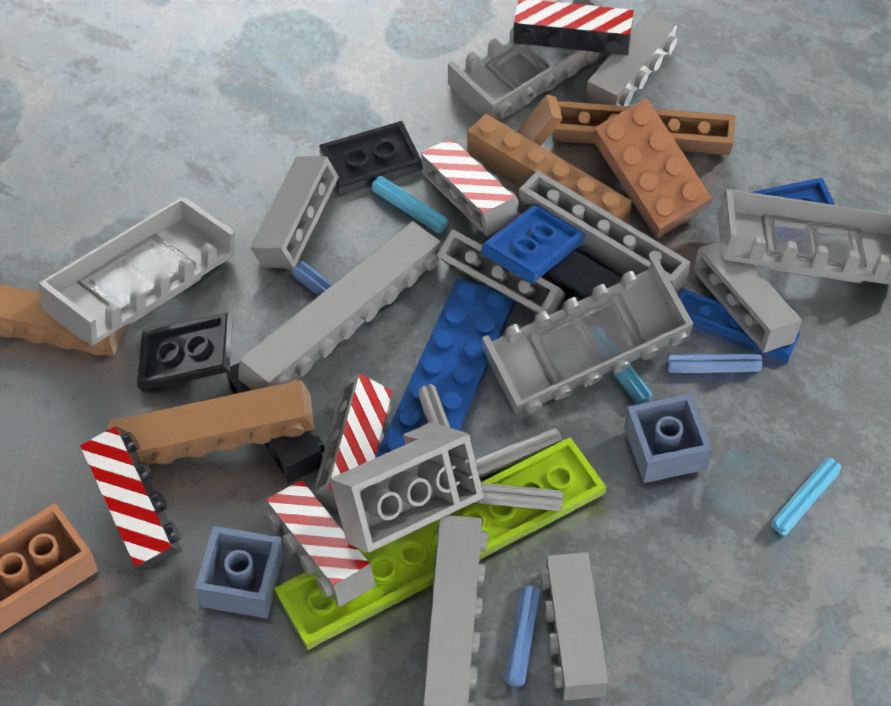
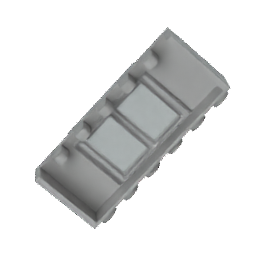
[448,0,609,121]
[718,189,891,285]
[38,196,235,346]
[482,258,693,416]

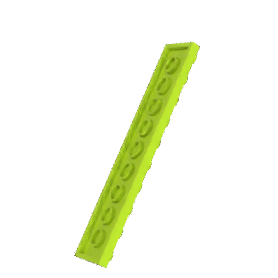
[274,437,607,650]

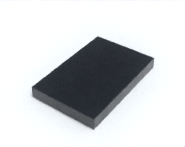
[319,121,423,195]
[137,312,233,391]

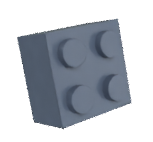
[624,393,713,483]
[195,526,284,619]

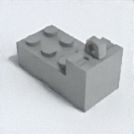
[330,422,484,553]

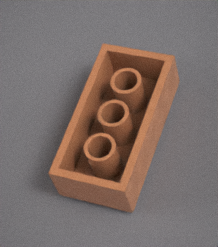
[593,98,712,239]
[0,503,98,633]

